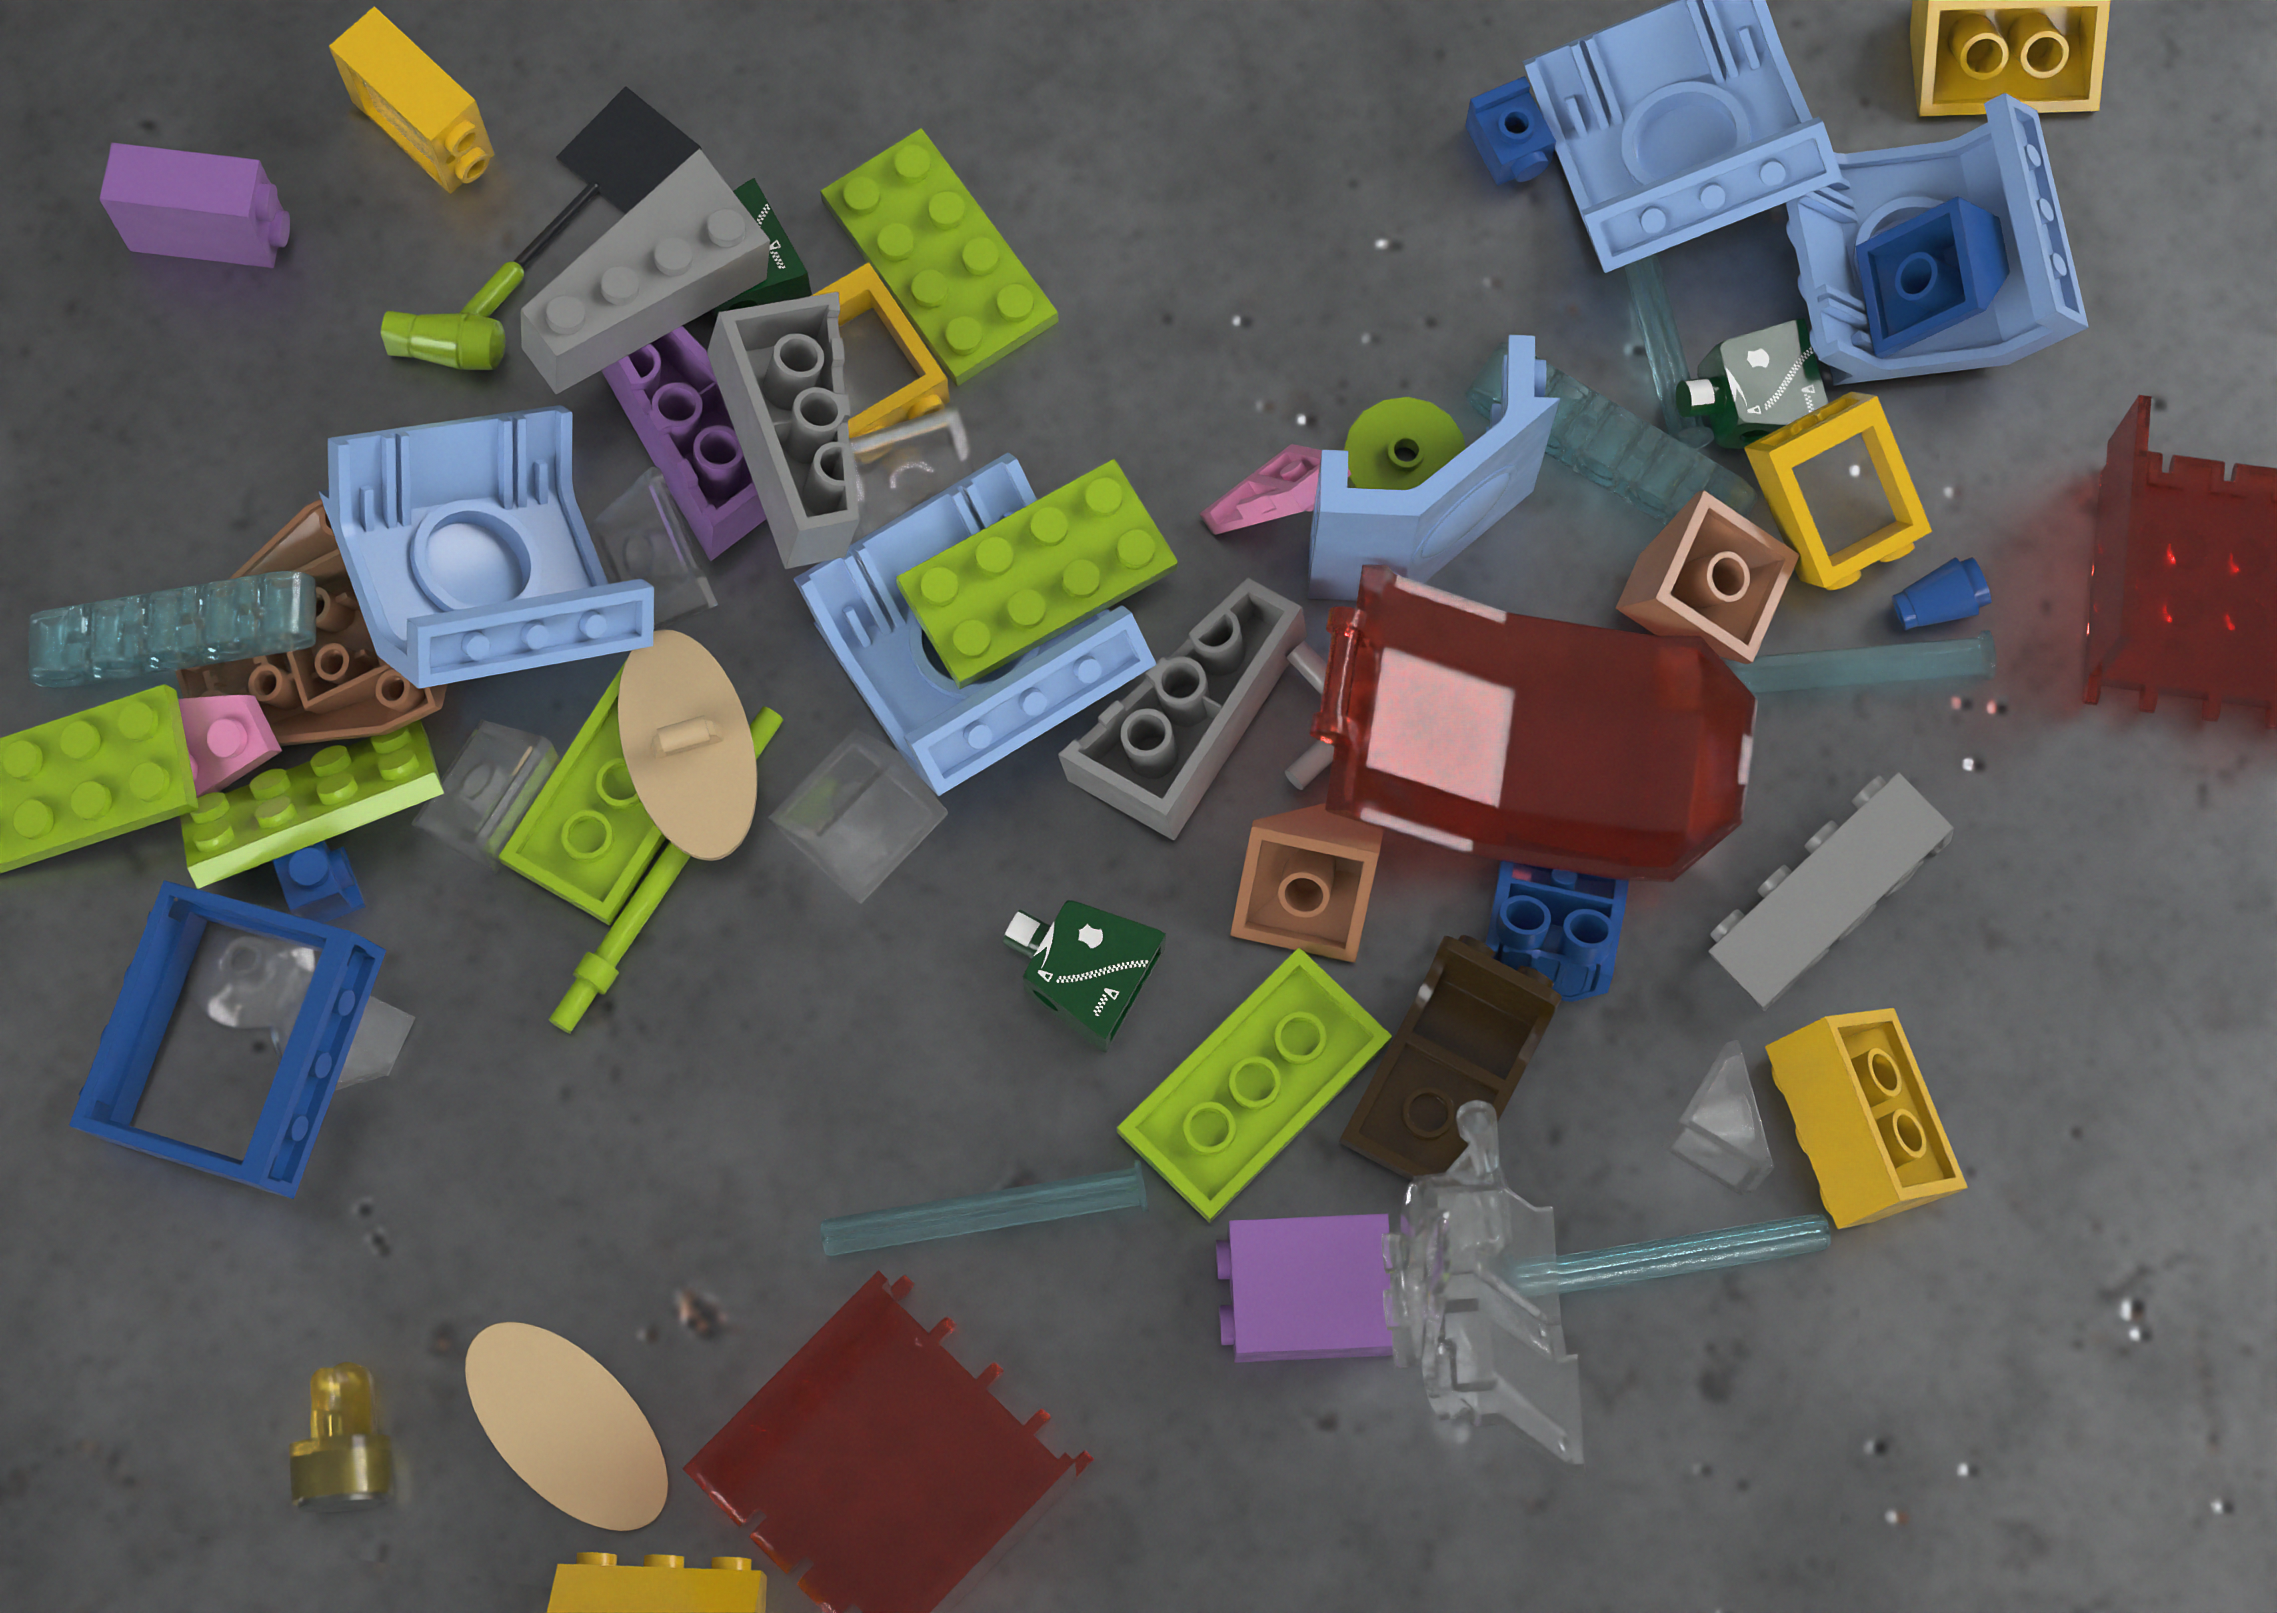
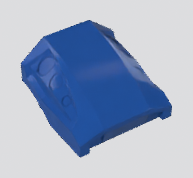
[1485,838,1631,1002]

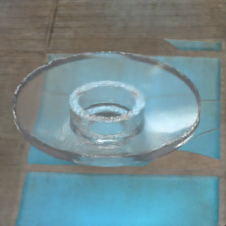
[186,903,315,1029]

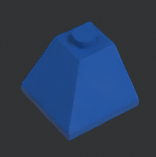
[1855,196,2010,359]

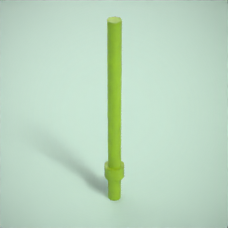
[549,706,783,1034]

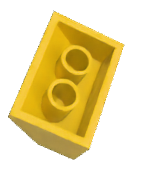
[1910,0,2111,116]
[1765,1008,1968,1229]
[546,1552,767,1613]

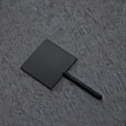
[513,86,702,268]

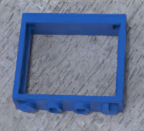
[69,880,387,1199]

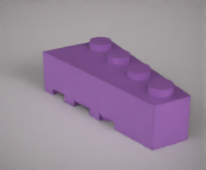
[601,326,767,562]

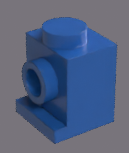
[1465,76,1556,186]
[272,840,366,923]

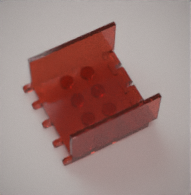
[2082,395,2277,730]
[682,1270,1095,1613]

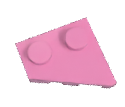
[1199,444,1351,535]
[178,695,282,798]

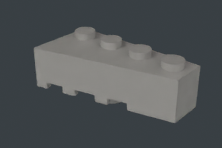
[521,148,770,394]
[707,292,860,569]
[1058,578,1307,841]
[1708,772,1954,1012]

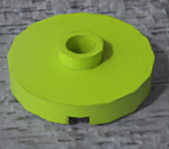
[1344,397,1466,490]

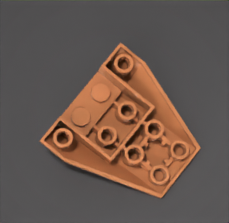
[165,498,447,746]

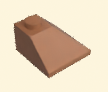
[1615,490,1800,664]
[1230,803,1386,963]

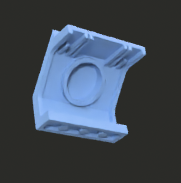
[1522,0,1843,273]
[1786,93,2089,385]
[1307,335,1560,602]
[319,405,654,689]
[794,452,1157,796]

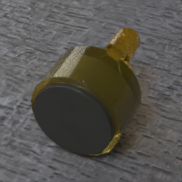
[289,1362,394,1513]

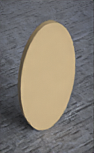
[618,630,757,861]
[465,1321,668,1531]

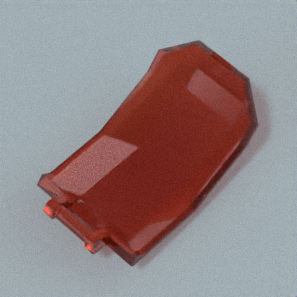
[1309,565,1758,882]

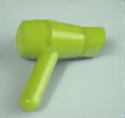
[381,261,524,370]

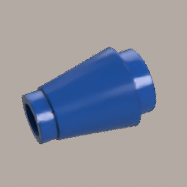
[1892,557,1992,630]

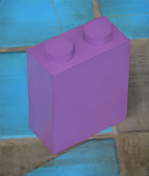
[99,143,290,268]
[1216,1214,1397,1363]

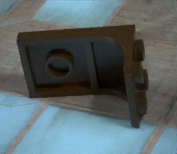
[1339,935,1562,1204]

